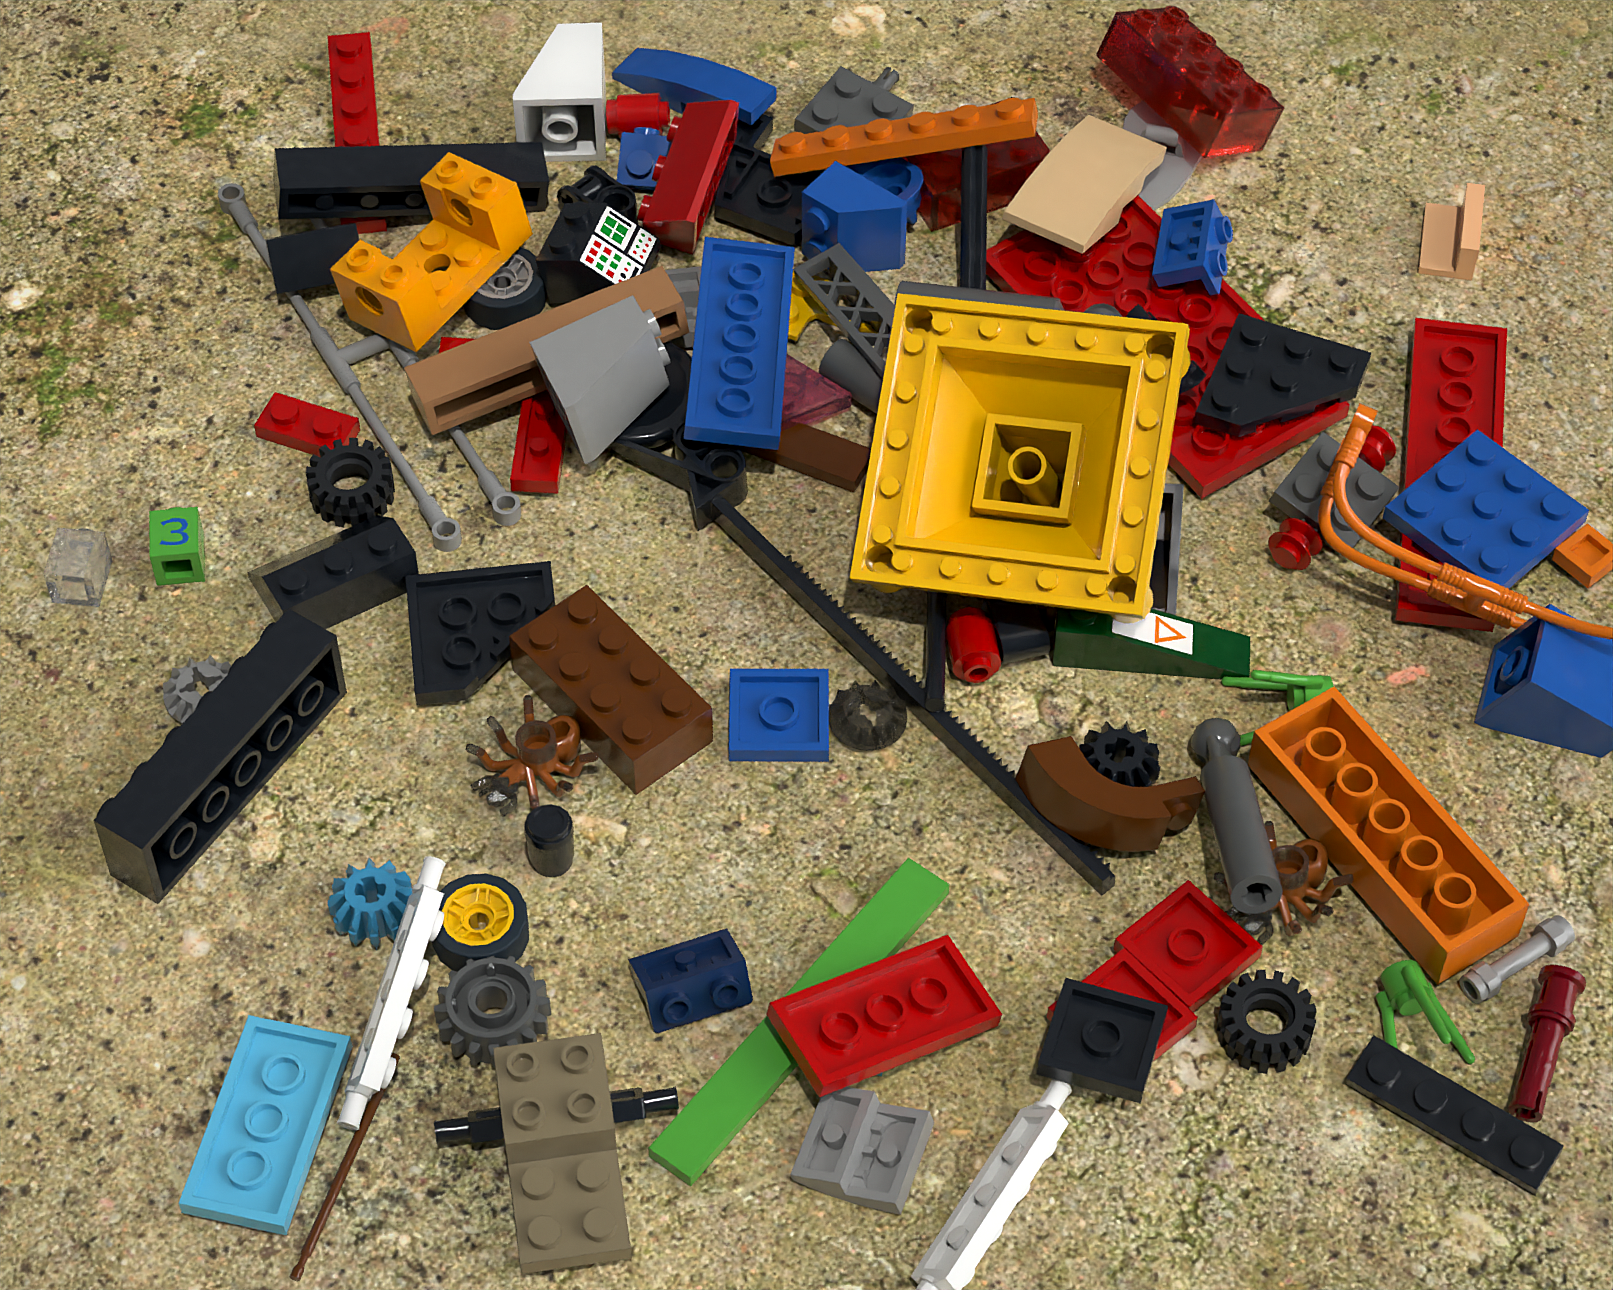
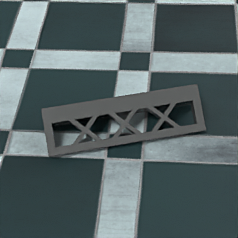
[793,243,895,379]

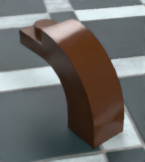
[1015,736,1205,852]

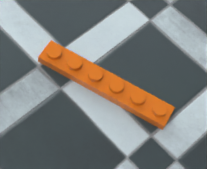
[770,98,1038,177]

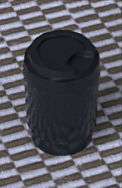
[524,804,574,877]

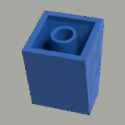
[1474,604,1613,758]

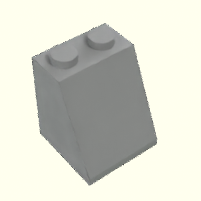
[529,295,671,464]

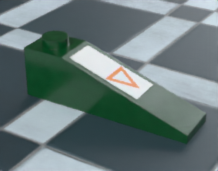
[1053,608,1250,680]

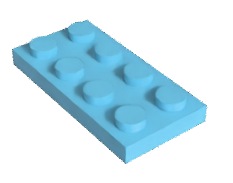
[179,1015,353,1236]

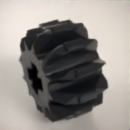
[1079,721,1161,787]

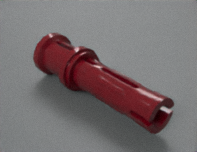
[1508,964,1586,1123]

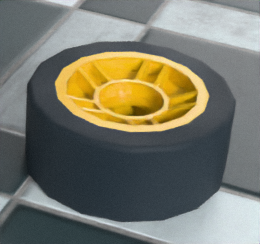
[432,873,529,972]

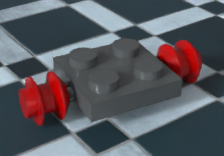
[1268,425,1400,570]

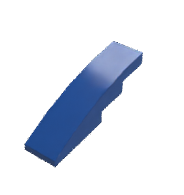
[612,48,777,125]

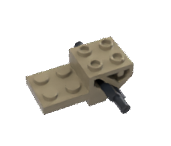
[434,1033,679,1274]

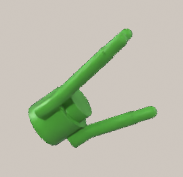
[1221,670,1334,746]
[1375,960,1475,1064]

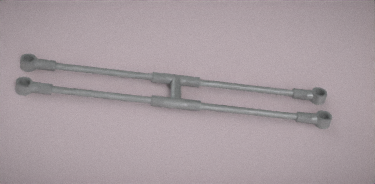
[218,183,521,552]

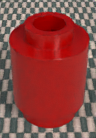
[606,93,670,139]
[946,607,1001,683]

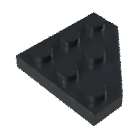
[1194,313,1372,437]
[406,561,555,705]

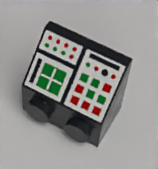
[535,202,661,303]

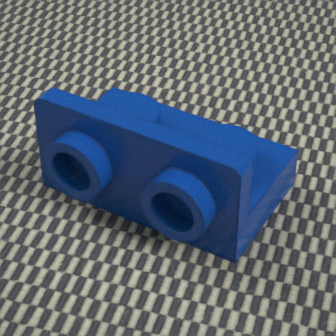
[1152,199,1233,295]

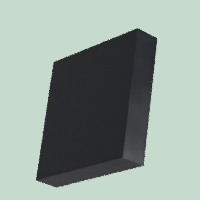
[1036,978,1168,1104]

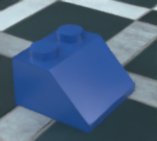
[802,161,908,272]

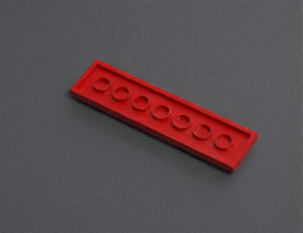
[1395,318,1507,632]

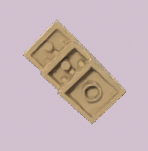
[1002,115,1167,253]

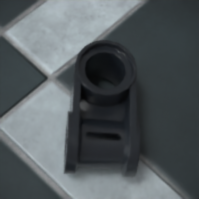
[557,165,639,224]
[981,598,1050,665]

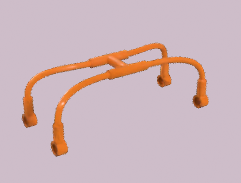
[1318,403,1613,640]

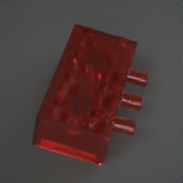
[1096,6,1285,158]

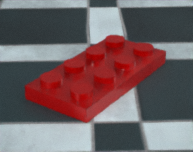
[766,934,1003,1098]

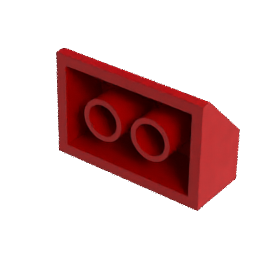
[637,100,739,255]

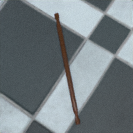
[290,1053,400,1281]

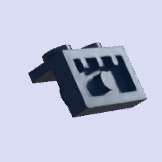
[628,928,753,1033]

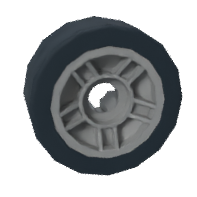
[463,247,547,330]

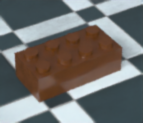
[509,585,713,795]

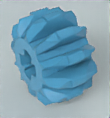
[328,858,412,949]

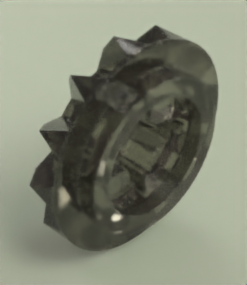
[829,679,908,751]

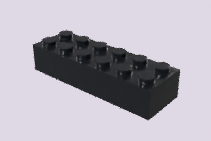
[93,609,347,904]

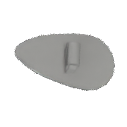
[1123,97,1210,211]

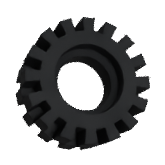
[306,438,395,528]
[1217,969,1317,1074]

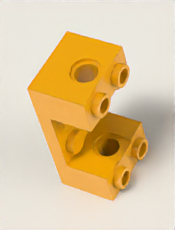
[330,152,533,352]

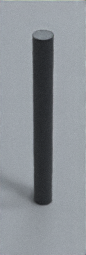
[925,591,947,712]

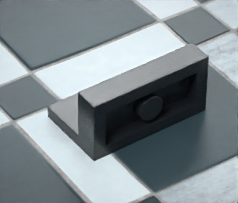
[265,222,359,294]

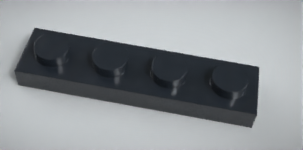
[1346,1035,1564,1196]

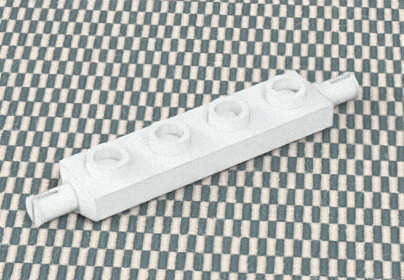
[337,856,446,1130]
[910,1079,1072,1290]

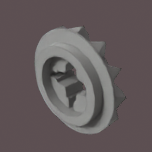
[163,655,231,723]

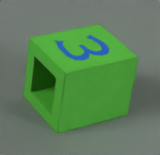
[149,507,205,586]

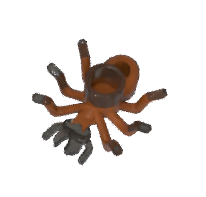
[465,695,599,817]
[1214,821,1353,945]

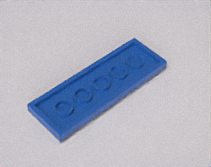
[684,237,795,450]

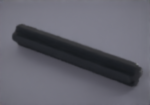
[960,145,988,290]

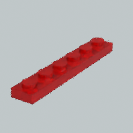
[327,32,387,234]

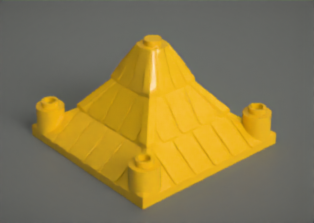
[850,293,1190,624]

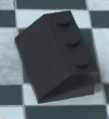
[247,515,419,629]

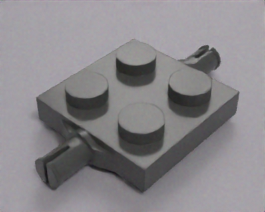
[794,66,914,172]

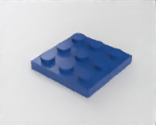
[1383,429,1589,589]

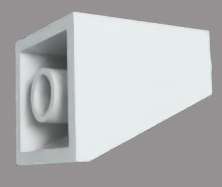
[513,23,606,162]

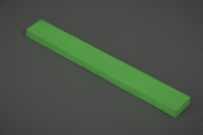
[648,857,950,1186]

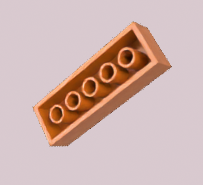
[1248,686,1529,985]

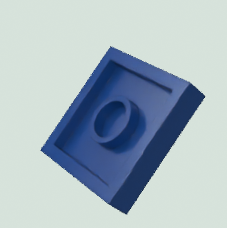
[729,669,829,762]

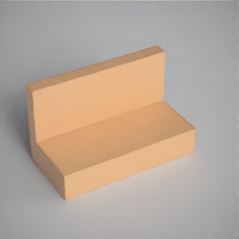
[1418,183,1485,281]

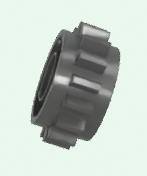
[434,955,551,1068]

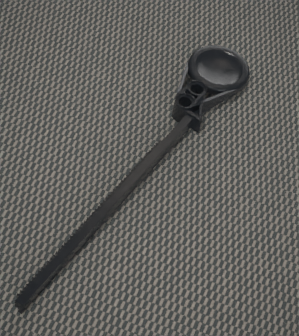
[608,341,1115,896]

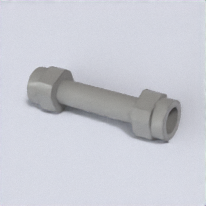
[1460,915,1575,1004]

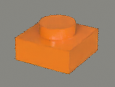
[1552,523,1613,588]

